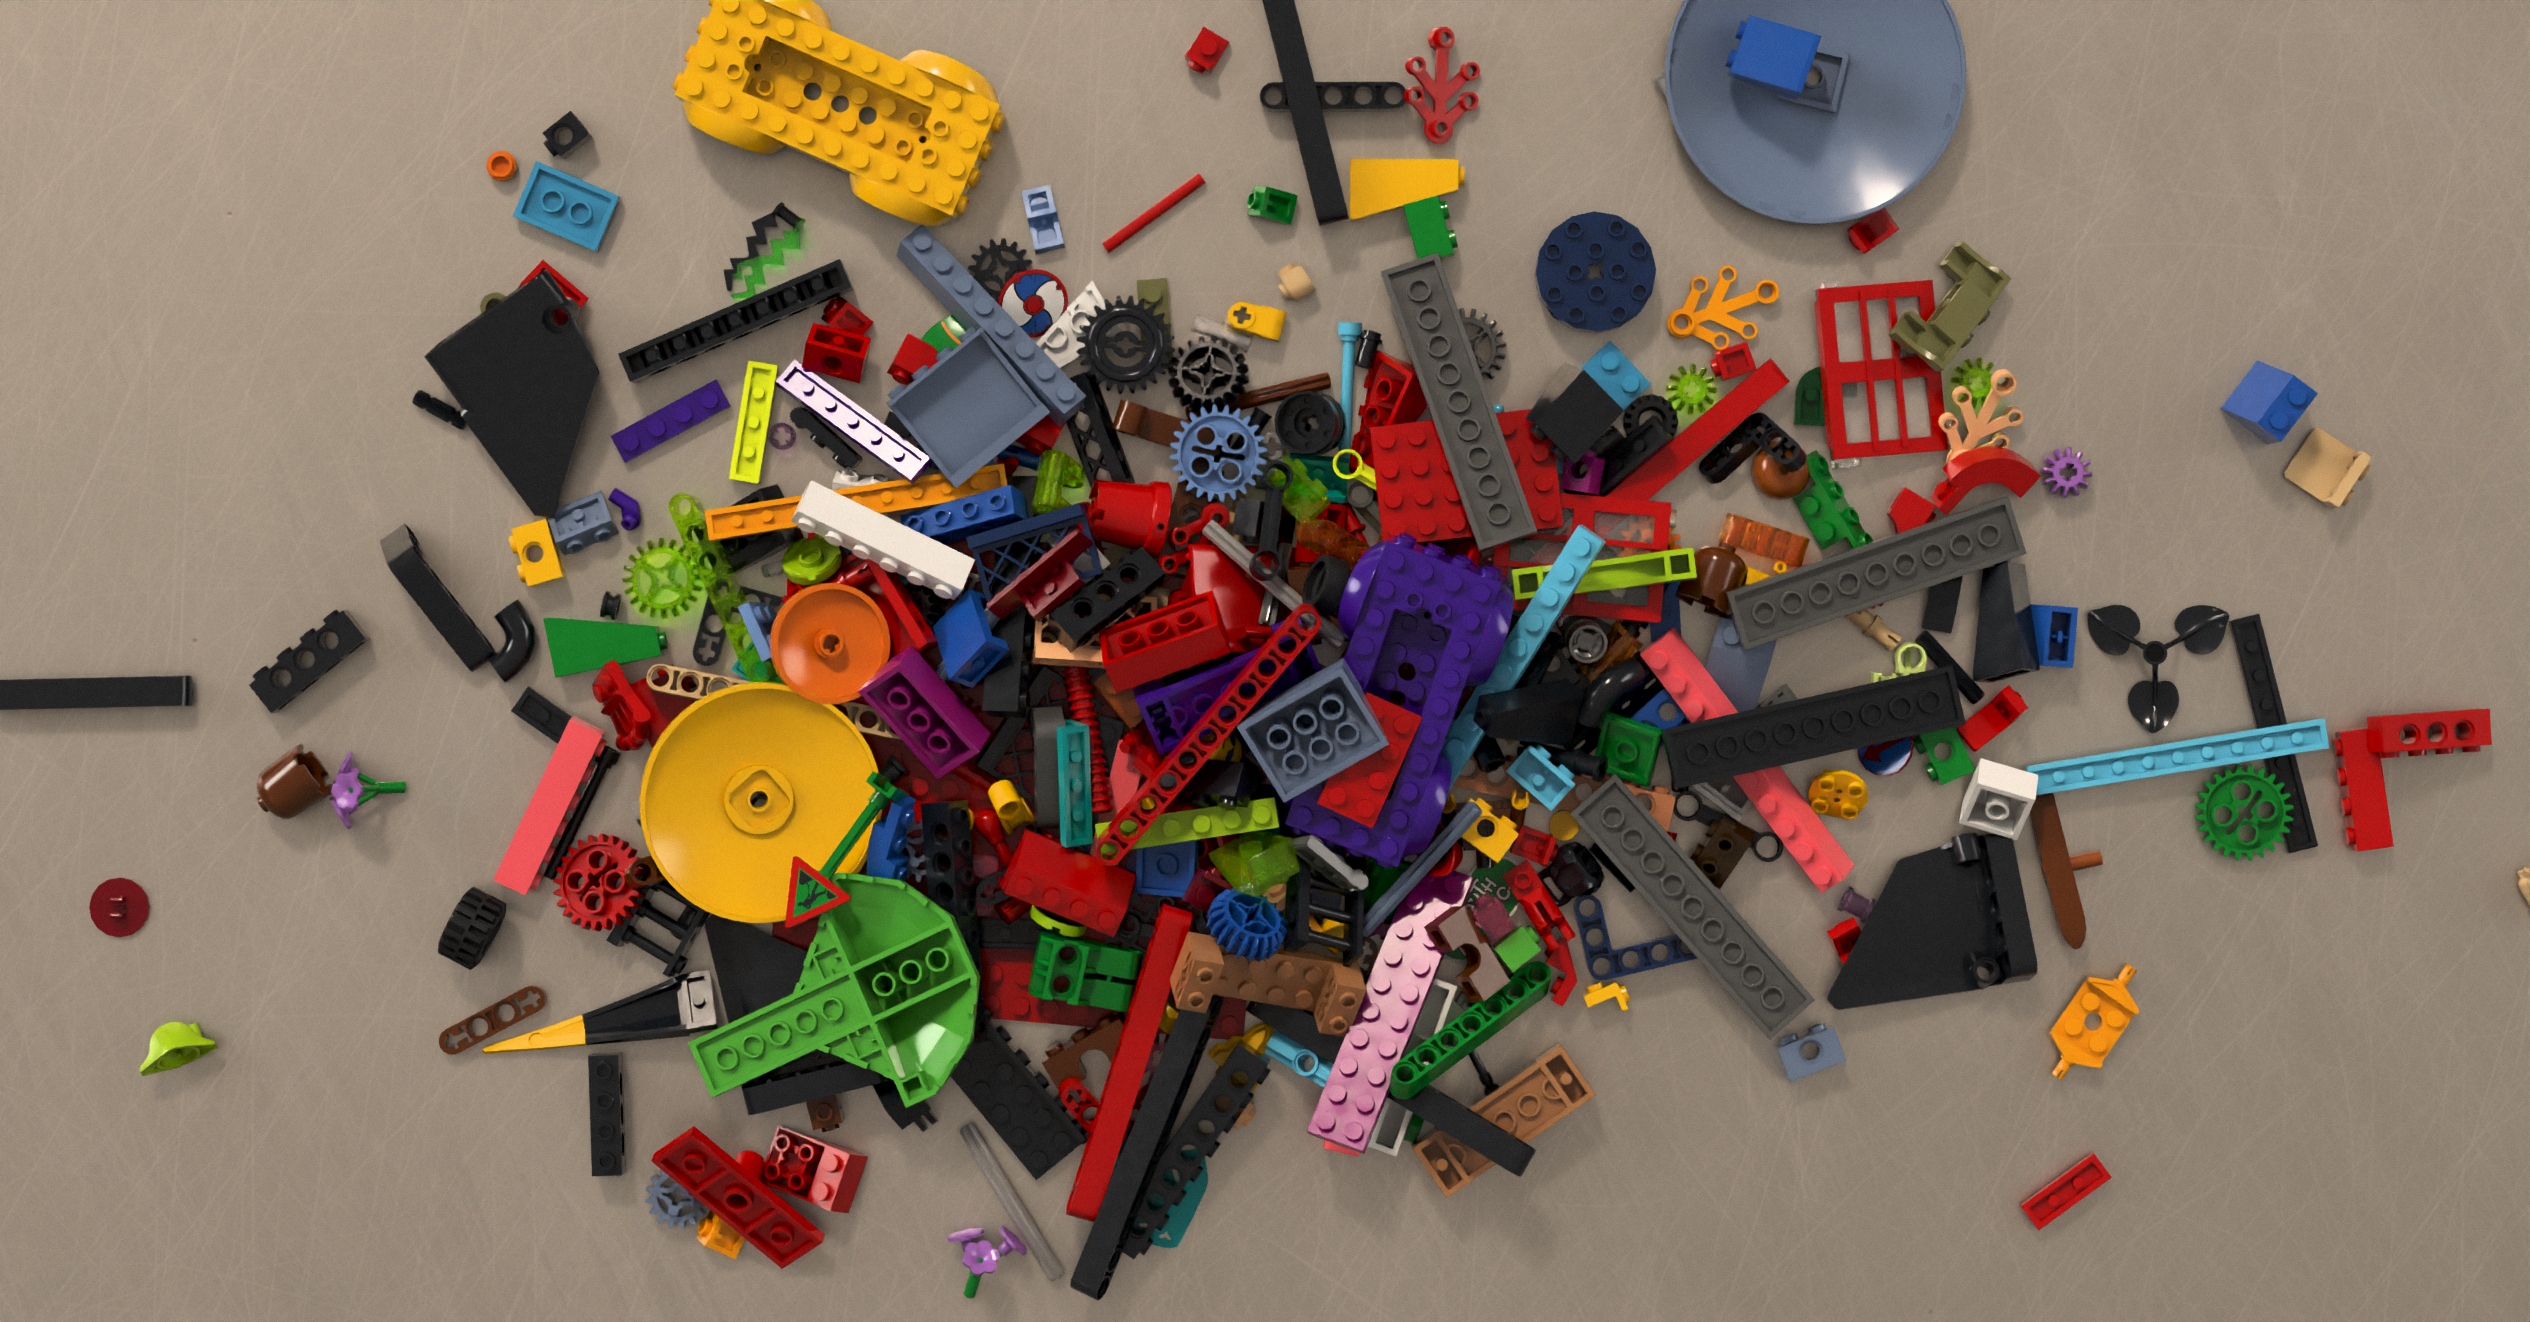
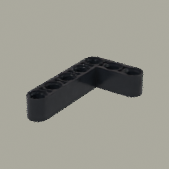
[380,523,496,672]

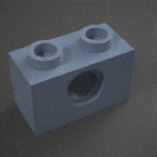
[1775,1023,1847,1082]

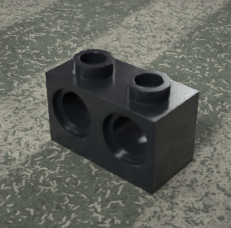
[1232,498,1298,544]

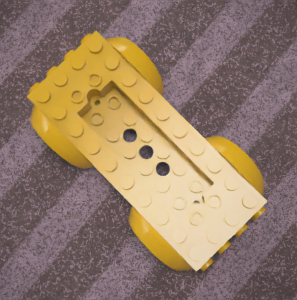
[673,0,1006,226]

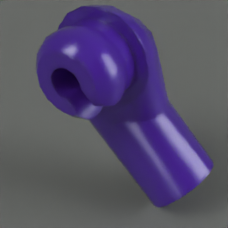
[608,488,641,531]

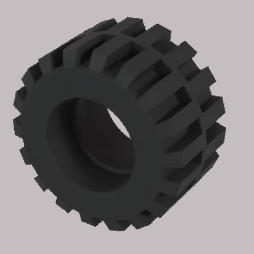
[438,887,506,970]

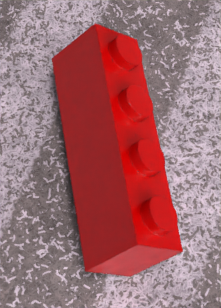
[2332,727,2394,852]

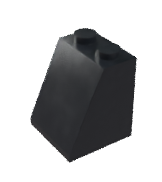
[1525,363,1624,464]

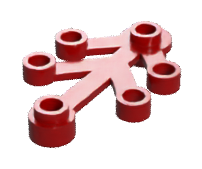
[1404,27,1480,144]
[1158,503,1230,606]

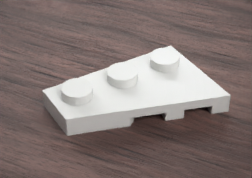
[1036,281,1121,369]

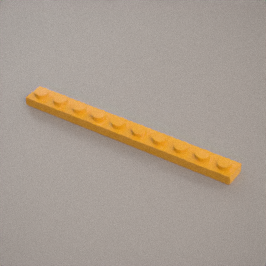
[704,463,1007,542]

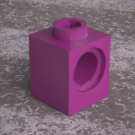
[1561,450,1605,495]

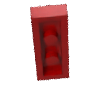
[2020,1152,2112,1230]

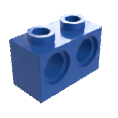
[1629,687,1688,748]

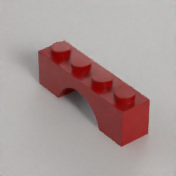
[1870,487,1936,609]

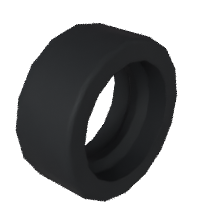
[1302,554,1350,615]

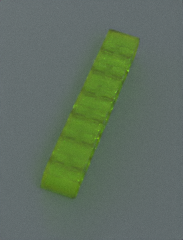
[668,493,777,682]

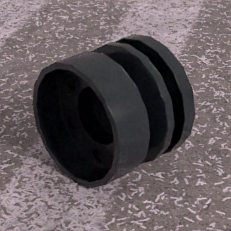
[1274,391,1347,455]

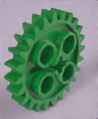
[2195,764,2294,861]

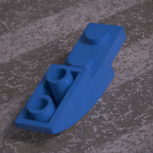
[867,795,916,881]

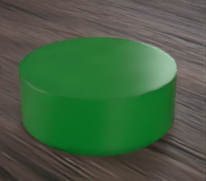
[1403,1113,1424,1143]

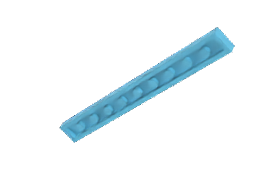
[1443,524,1606,791]
[2025,718,2329,795]

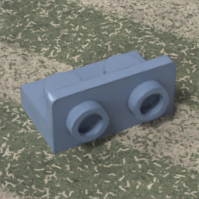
[547,491,619,555]

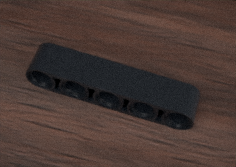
[1260,82,1406,112]

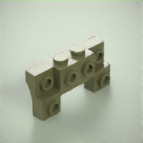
[1888,241,2012,372]

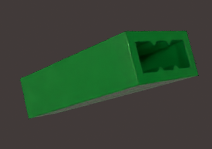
[543,617,668,678]

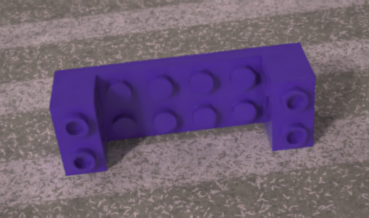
[1132,618,1322,755]

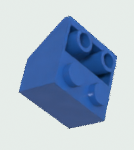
[2031,604,2078,668]

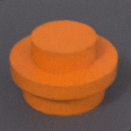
[486,151,517,181]

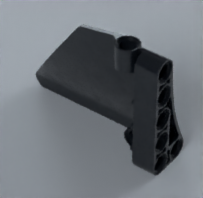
[1827,833,2038,1010]
[705,914,892,1116]

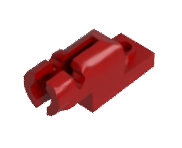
[1502,860,1576,952]

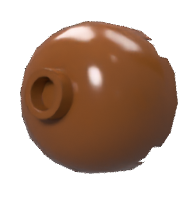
[1750,441,1810,500]

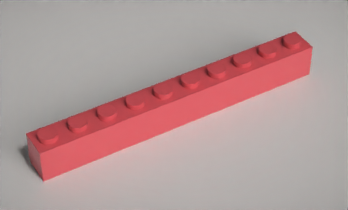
[1640,627,1855,894]

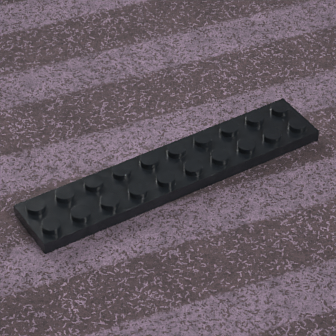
[1661,665,1966,789]

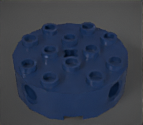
[1534,211,1656,334]

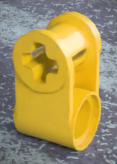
[1227,302,1287,342]
[988,780,1036,835]

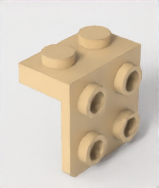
[2284,428,2372,509]

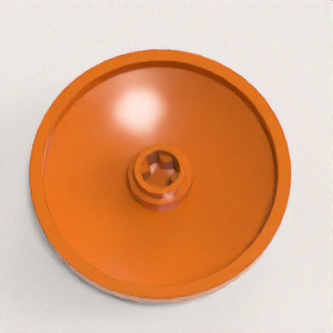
[770,583,890,704]

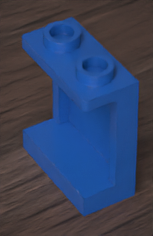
[933,589,1009,688]

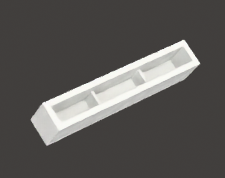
[791,481,975,600]
[1368,977,1457,1157]

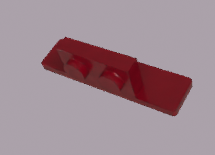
[986,529,1093,622]

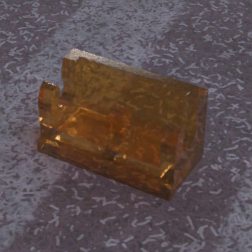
[1575,620,1644,682]

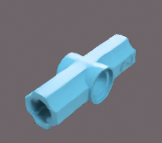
[1265,1031,1334,1088]

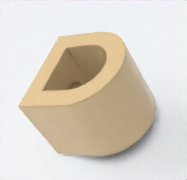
[1277,263,1316,302]

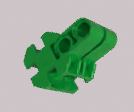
[1028,930,1142,1012]

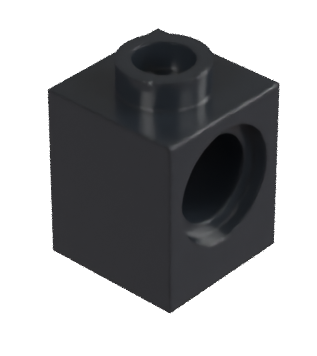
[543,111,593,159]

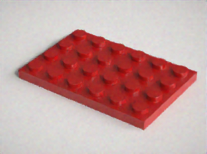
[1370,409,1564,544]

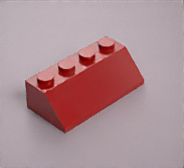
[1099,590,1231,693]
[1001,829,1136,937]

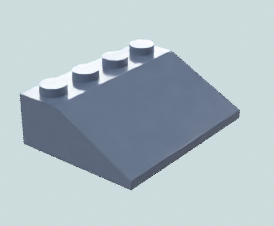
[1237,658,1389,803]

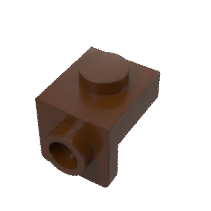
[806,1095,845,1132]

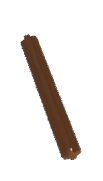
[1185,372,1331,422]

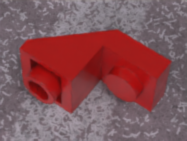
[1544,936,1578,1007]

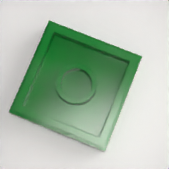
[1595,712,1662,787]

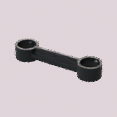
[1249,461,1293,581]
[1673,791,1783,862]

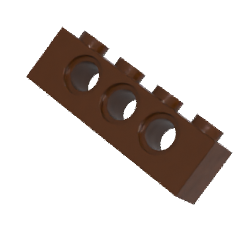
[1157,457,1225,579]

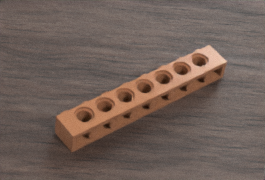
[1453,754,1676,832]

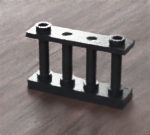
[1284,833,1367,967]
[606,873,710,977]

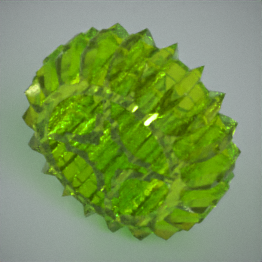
[622,538,704,619]

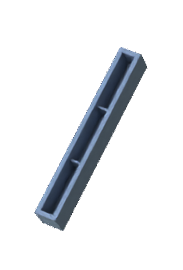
[896,225,1086,427]

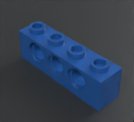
[900,485,1028,545]

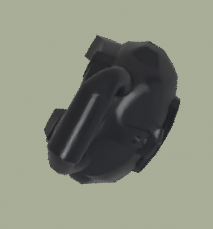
[1538,842,1605,907]

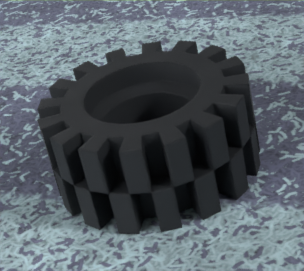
[1623,394,1678,438]

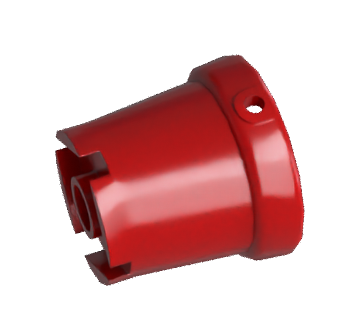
[1088,479,1172,559]

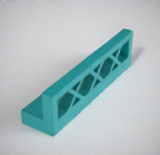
[1057,719,1093,848]

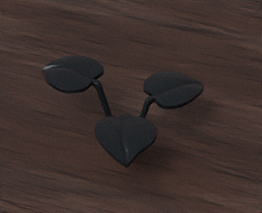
[2088,605,2229,733]

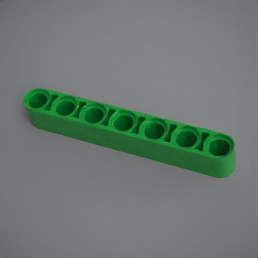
[1389,961,1551,1099]

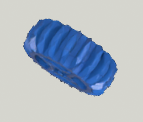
[1206,886,1288,962]

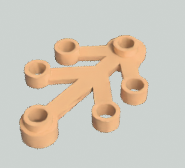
[1938,369,2024,463]

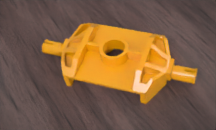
[2049,963,2139,1081]

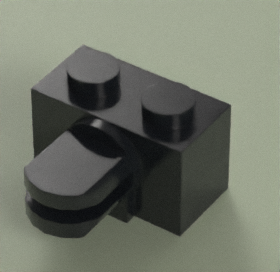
[872,1080,938,1132]

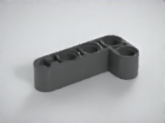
[1030,706,1066,829]

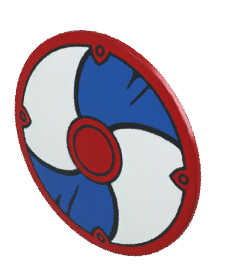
[998,269,1068,338]

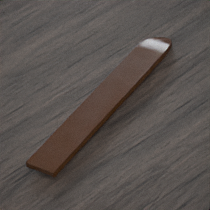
[2030,793,2086,949]

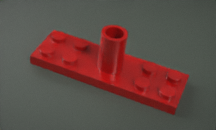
[651,1126,825,1269]

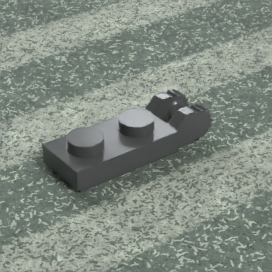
[1290,835,1369,893]

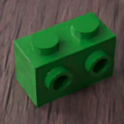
[1403,195,1458,259]

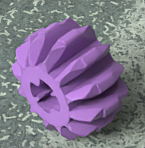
[2040,447,2093,498]

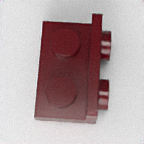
[1182,866,1252,912]

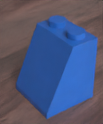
[1725,15,1822,100]
[2220,361,2318,445]

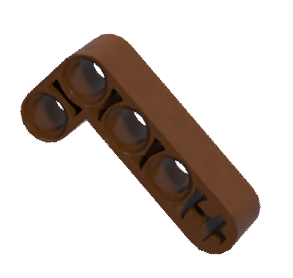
[1112,399,1233,461]

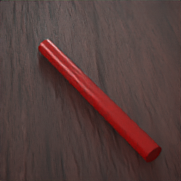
[1102,173,1206,253]

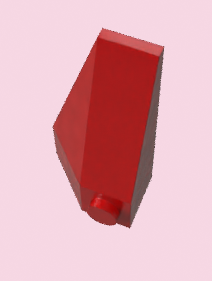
[1349,350,1427,474]

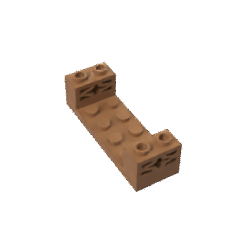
[1170,932,1367,1037]
[1411,1043,1596,1198]

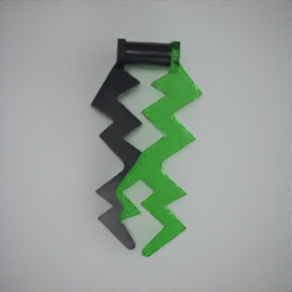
[724,202,805,299]

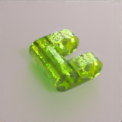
[1032,450,1085,515]

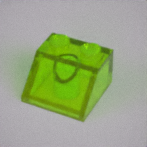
[1208,830,1300,897]

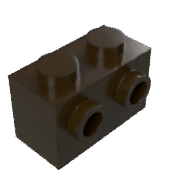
[1689,813,1755,889]

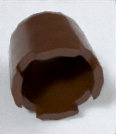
[1675,542,1746,618]
[256,744,333,819]

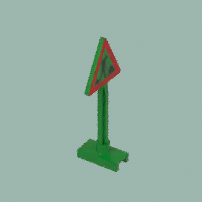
[785,771,910,929]

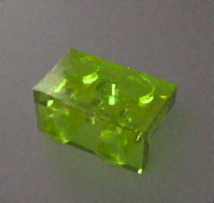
[1268,455,1331,528]

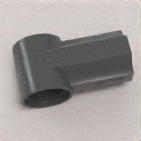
[1346,481,1381,535]

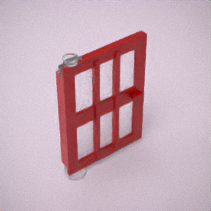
[1814,280,1948,469]
[1493,493,1677,623]

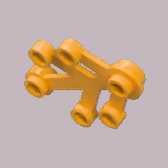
[1667,265,1779,351]

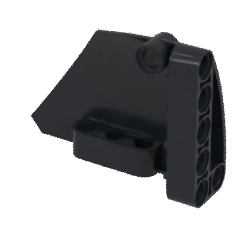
[424,269,600,518]

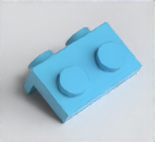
[1506,744,1576,811]

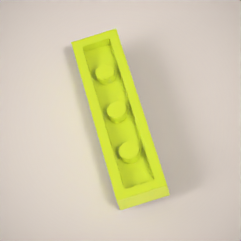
[729,360,779,484]

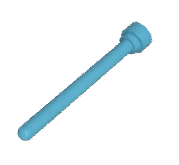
[1338,322,1362,464]

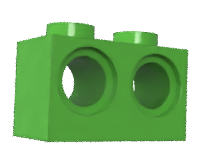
[1492,924,1541,972]

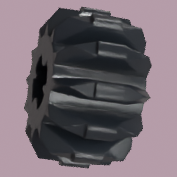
[905,584,948,627]

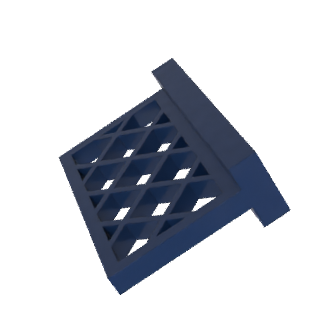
[966,503,1103,603]

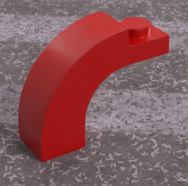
[1930,446,2041,515]

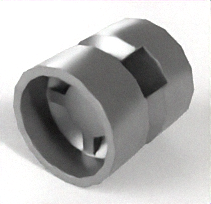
[1562,616,1608,663]

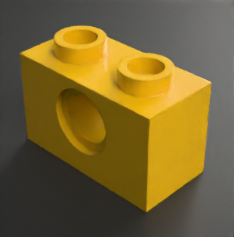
[509,519,566,587]
[1461,797,1519,863]

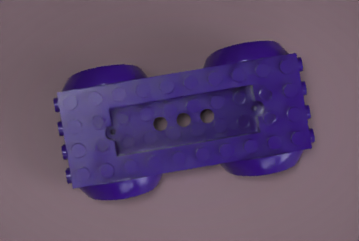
[1277,533,1514,868]

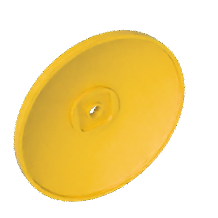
[639,682,882,923]

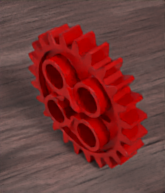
[553,833,646,932]

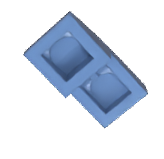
[1021,185,1065,254]

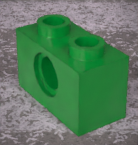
[1913,727,1975,785]

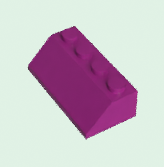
[858,645,990,779]

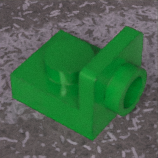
[1247,186,1298,224]

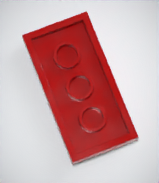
[1317,692,1422,828]

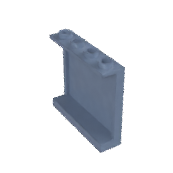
[886,326,1050,488]

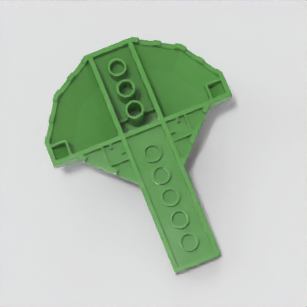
[688,872,981,1108]

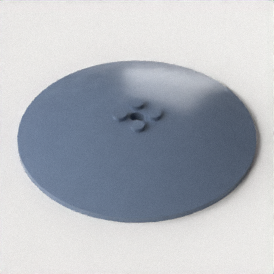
[1665,0,1967,225]

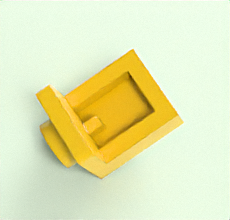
[1582,981,1631,1012]

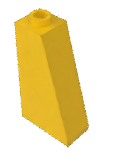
[1349,159,1464,221]

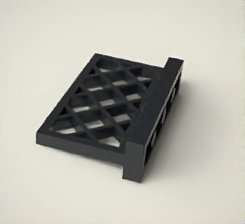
[974,664,1103,803]

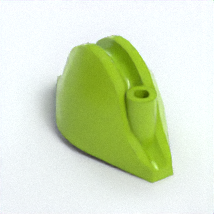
[140,1022,218,1076]

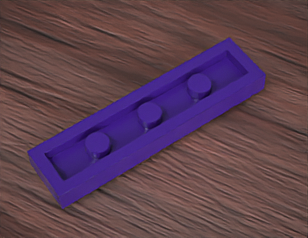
[611,380,731,463]

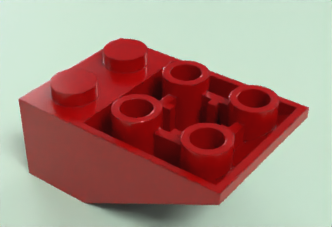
[760,1124,868,1213]

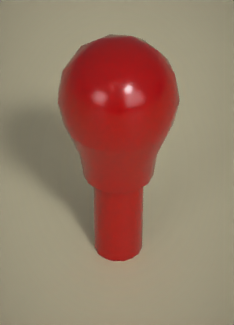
[974,809,1012,864]

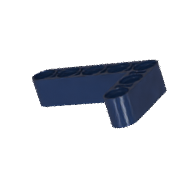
[1573,895,1698,980]

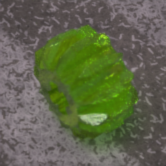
[1950,358,2000,409]
[1666,364,1717,415]

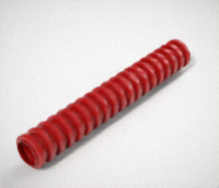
[1060,643,1114,815]

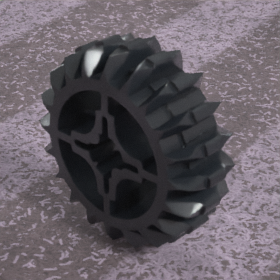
[1168,335,1249,413]

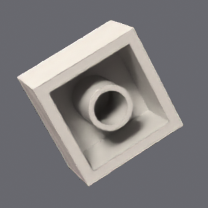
[1959,758,2038,840]

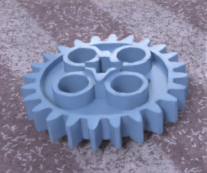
[1169,404,1267,502]

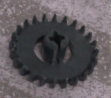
[1076,295,1175,394]

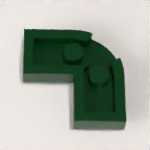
[1793,367,1857,426]

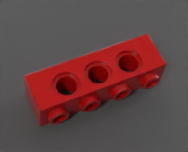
[2367,709,2492,758]

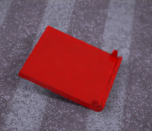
[1185,544,1300,653]

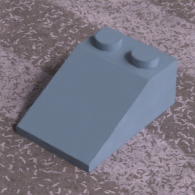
[1704,617,1777,712]

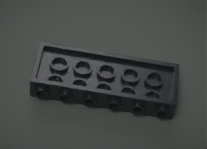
[951,1004,1087,1180]

